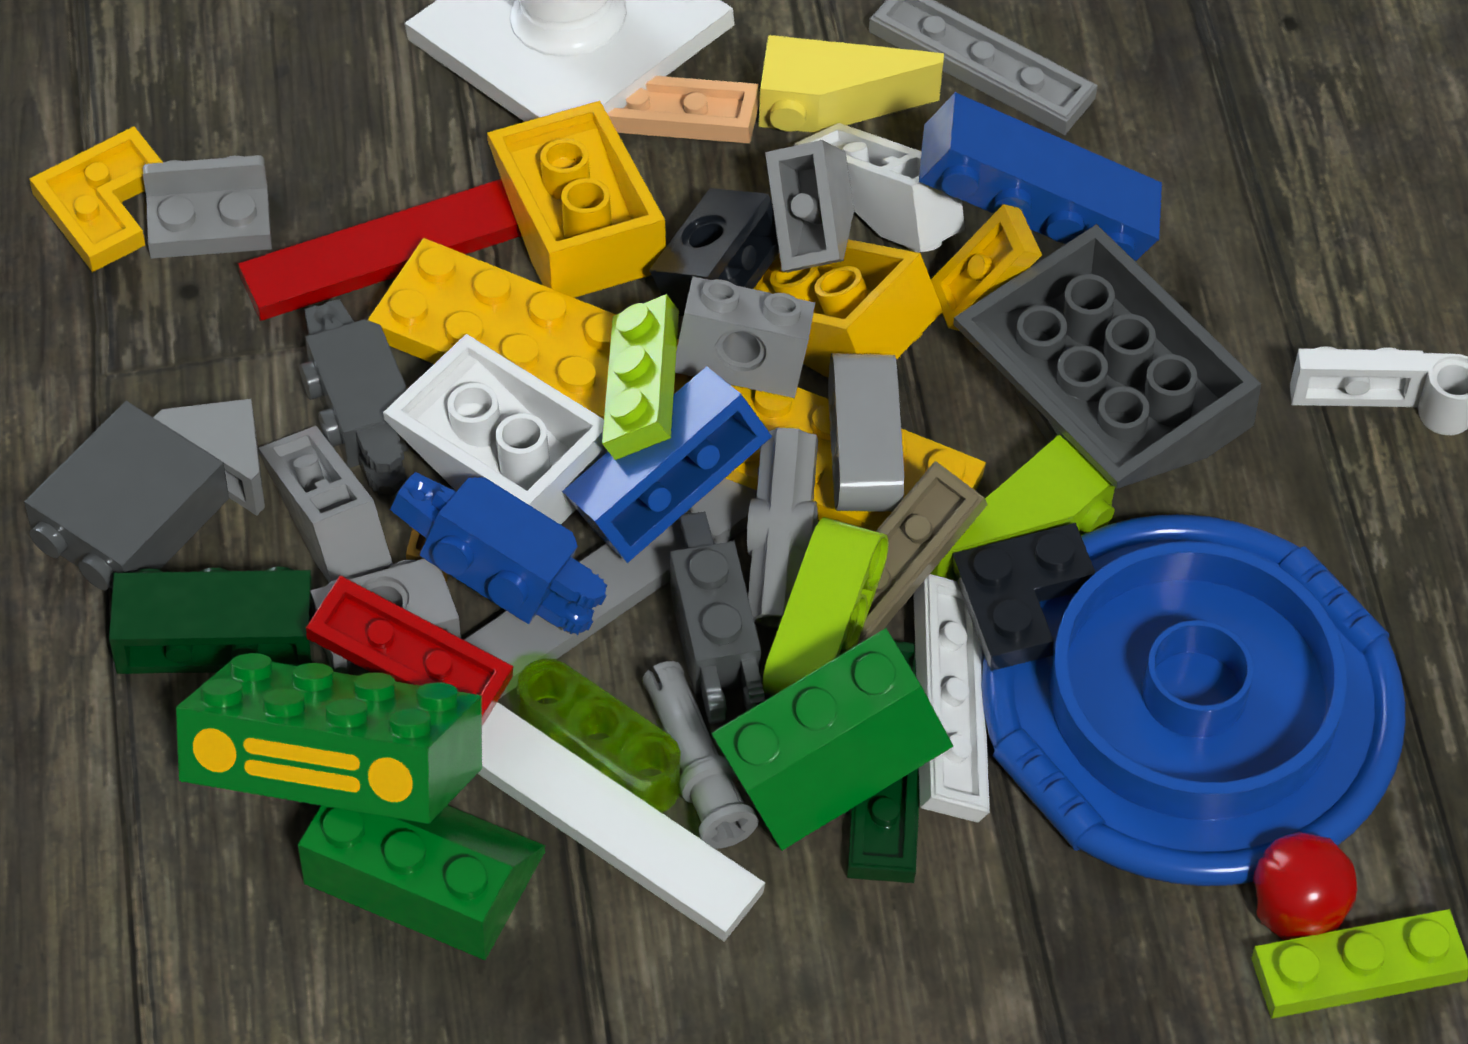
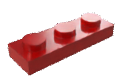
[306,575,513,726]

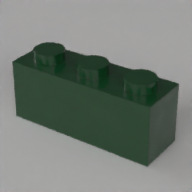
[109,567,314,674]

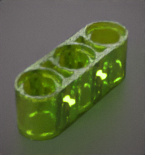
[517,658,681,813]

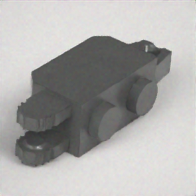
[299,299,410,496]
[670,511,765,724]

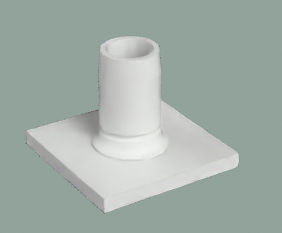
[405,0,734,122]

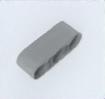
[828,353,904,512]

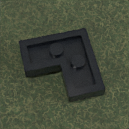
[952,523,1096,671]

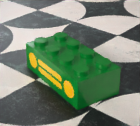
[176,653,482,824]

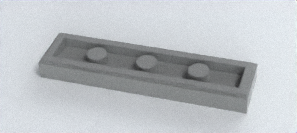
[869,0,1098,135]

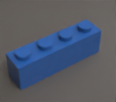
[919,92,1162,261]

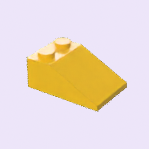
[487,101,666,298]
[754,239,943,377]

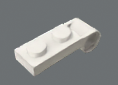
[1290,347,1468,435]

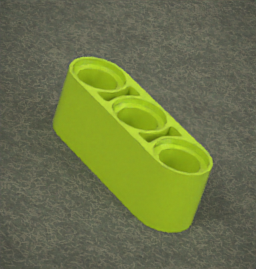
[763,517,889,696]

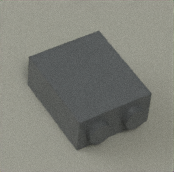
[24,401,229,590]

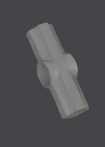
[747,428,818,629]

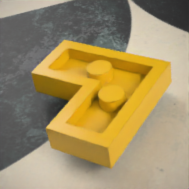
[29,126,163,272]

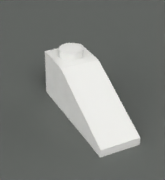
[794,123,965,252]

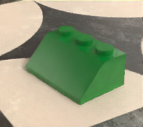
[711,628,954,851]
[298,805,545,960]

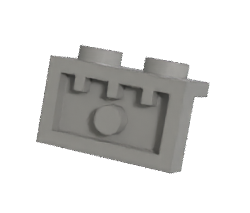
[143,155,272,259]

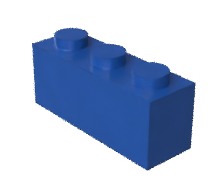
[562,366,772,563]

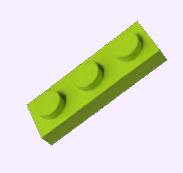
[602,294,679,460]
[1251,909,1468,1019]

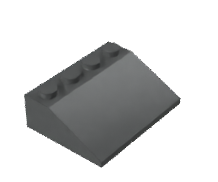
[954,224,1261,489]

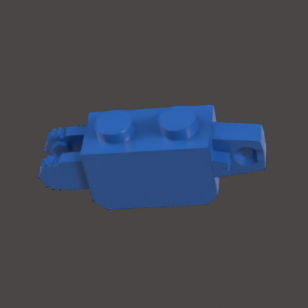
[390,472,607,635]

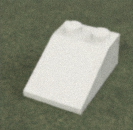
[383,334,608,525]

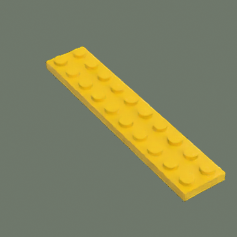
[368,238,986,531]

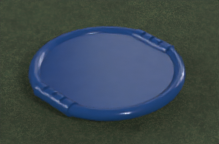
[981,515,1406,886]

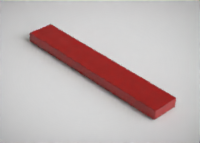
[238,179,522,321]

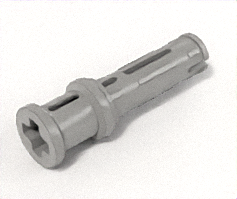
[642,661,758,849]

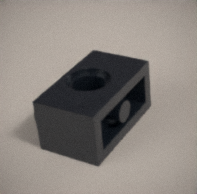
[649,188,779,316]

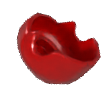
[1253,832,1357,940]

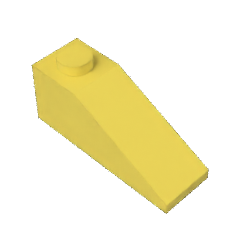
[759,35,944,133]

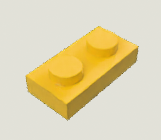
[931,204,1042,331]

